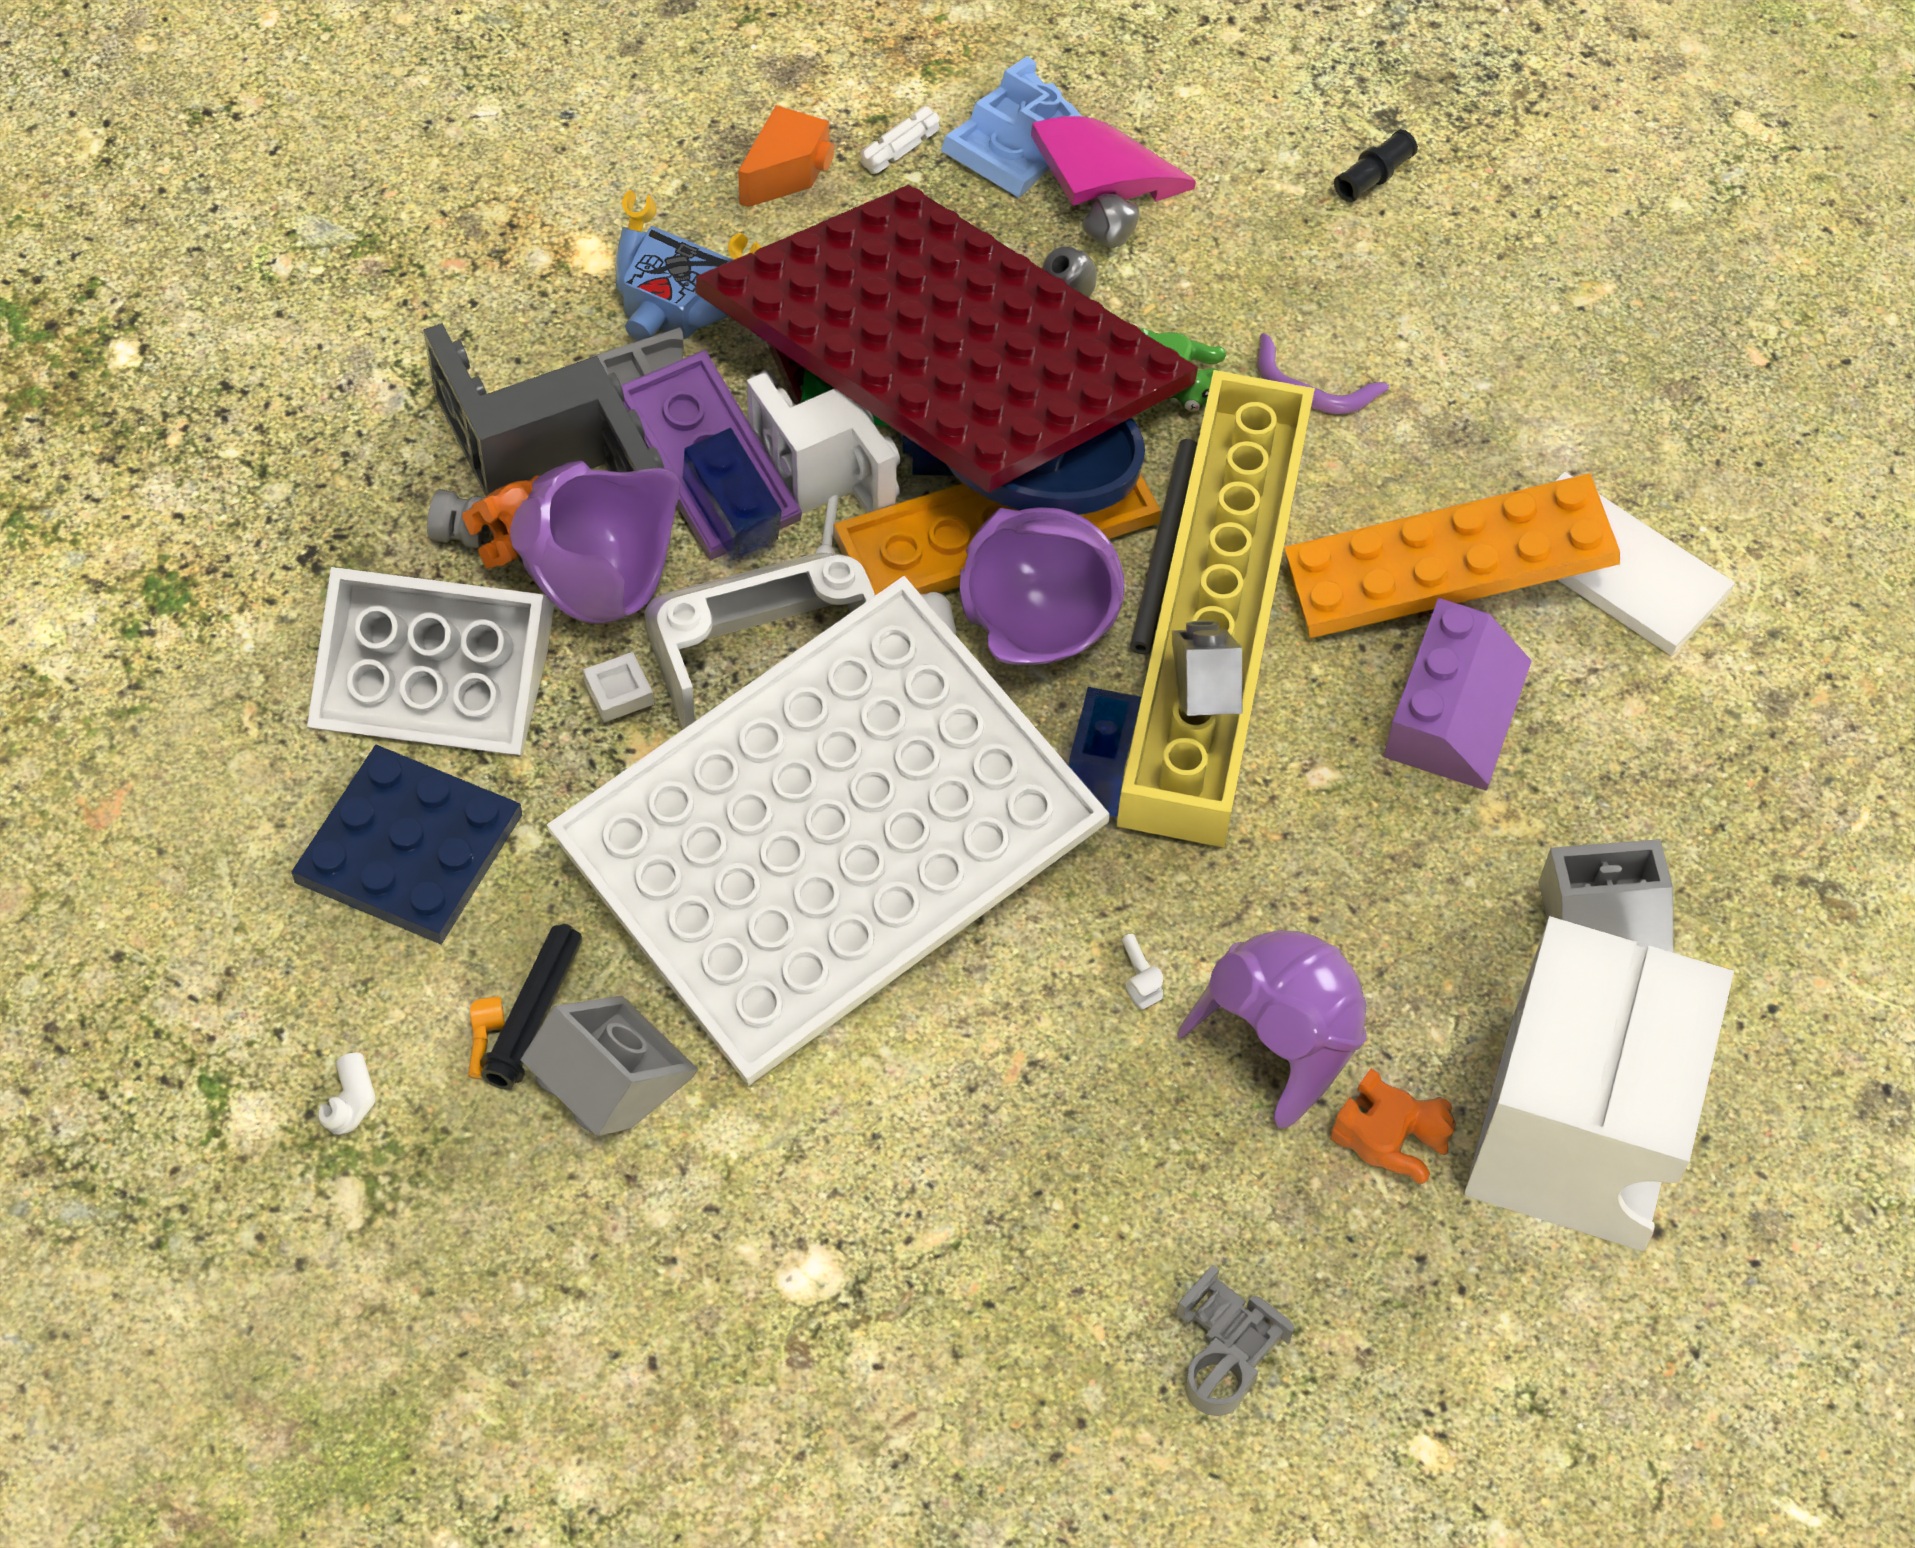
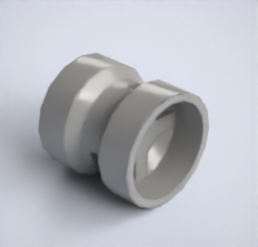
[427,489,491,549]

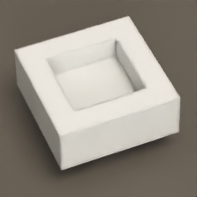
[583,652,654,723]

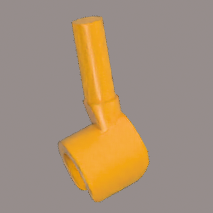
[468,996,505,1079]

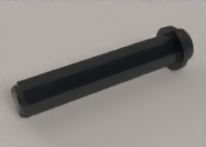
[480,923,582,1090]

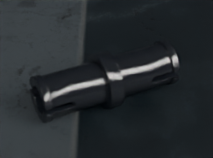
[1334,129,1418,203]

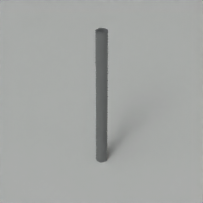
[1130,439,1197,654]

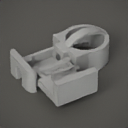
[1176,1265,1294,1416]

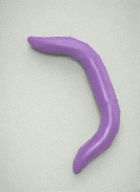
[1257,333,1389,414]

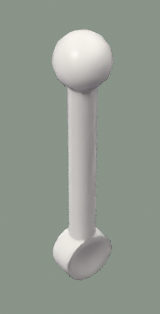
[815,495,839,554]

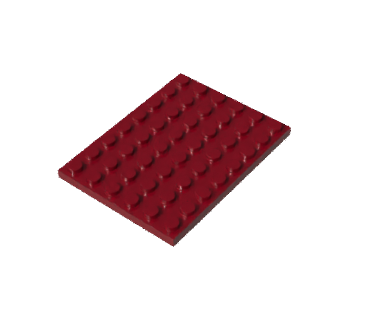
[695,185,1198,493]

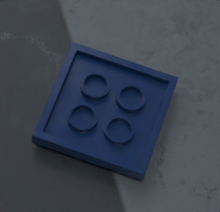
[291,744,522,945]

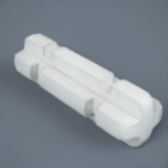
[860,106,940,174]

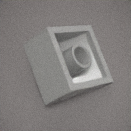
[520,996,698,1136]

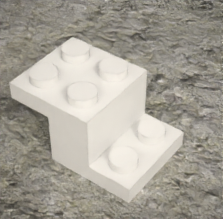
[747,372,900,514]

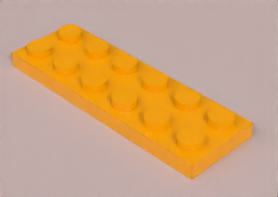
[833,473,1161,595]
[1284,473,1620,639]

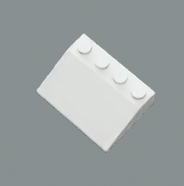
[307,567,554,756]

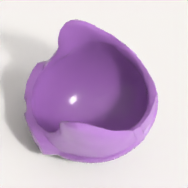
[510,460,680,624]
[960,507,1124,665]
[1177,930,1367,1129]

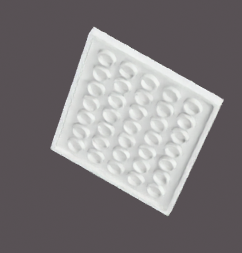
[547,576,1110,1086]

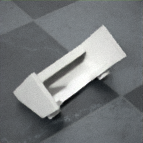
[645,552,875,729]

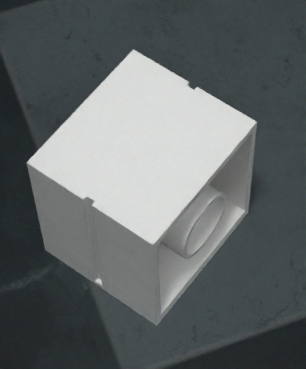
[1464,916,1734,1251]

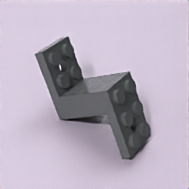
[423,323,665,496]

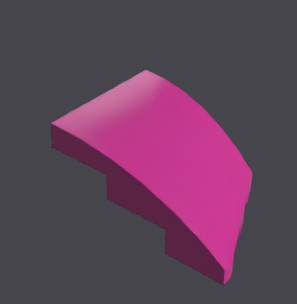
[1031,116,1196,206]

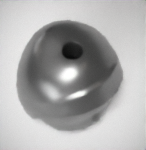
[1082,193,1139,248]
[1042,246,1097,298]

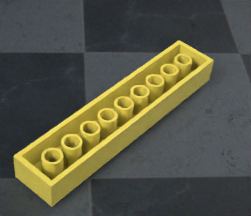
[1116,370,1315,848]

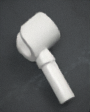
[1122,934,1163,1010]

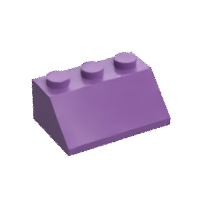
[1383,598,1532,791]

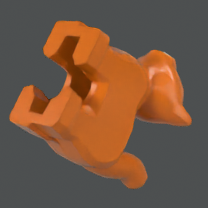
[462,476,540,569]
[1330,1068,1456,1184]

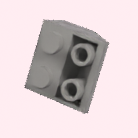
[1538,839,1673,953]

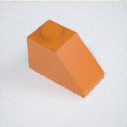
[738,105,835,207]

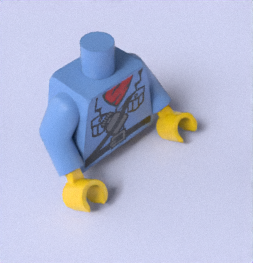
[615,190,762,341]

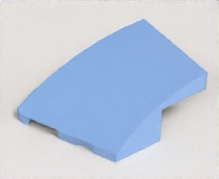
[941,56,1082,198]

